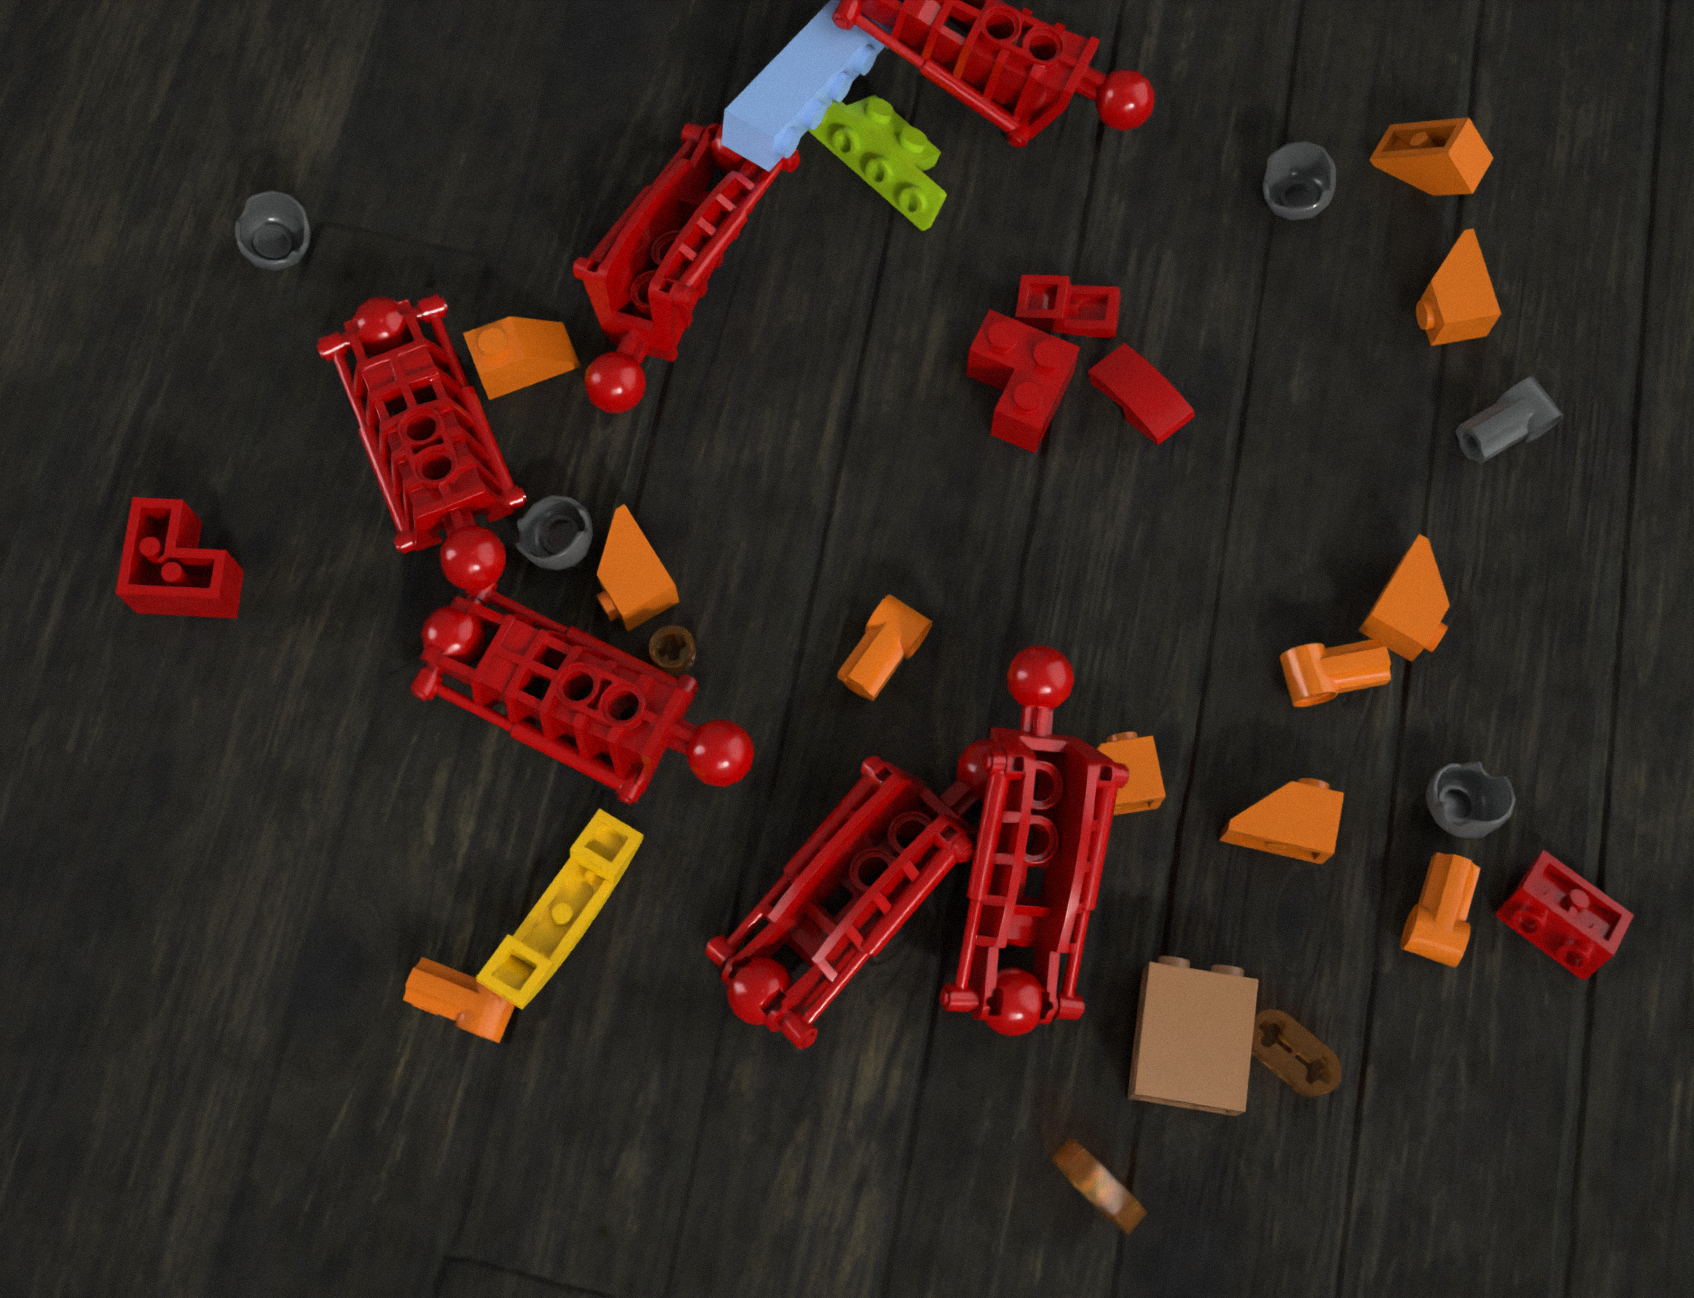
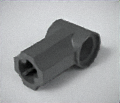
[1455,376,1564,464]

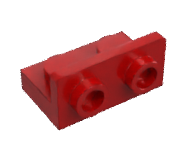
[1496,850,1634,980]

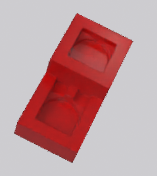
[1015,275,1121,339]
[1088,343,1195,445]

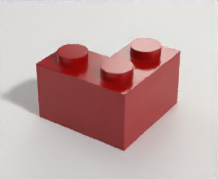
[966,309,1080,453]
[116,497,244,619]

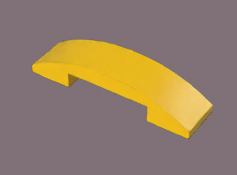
[476,808,644,1009]

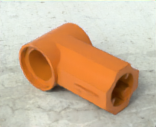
[837,594,933,701]
[1279,638,1391,707]
[1400,852,1481,968]
[403,957,515,1043]

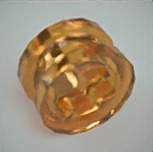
[649,625,697,676]

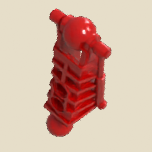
[832,0,1155,148]
[572,123,800,414]
[316,293,528,591]
[409,583,754,805]
[940,644,1129,1037]
[705,739,993,1049]

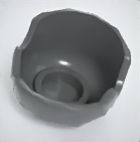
[1262,141,1336,220]
[235,190,311,271]
[515,495,593,571]
[1425,761,1516,839]

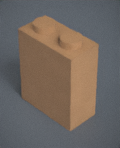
[1127,956,1259,1116]

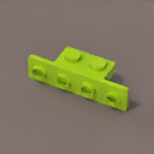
[808,95,946,231]

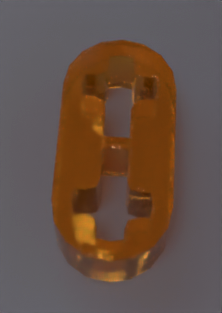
[1251,1009,1342,1097]
[1051,1138,1147,1235]

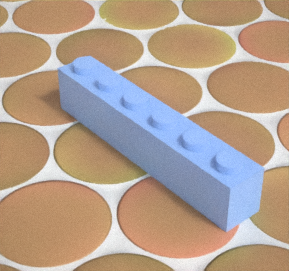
[721,0,905,171]

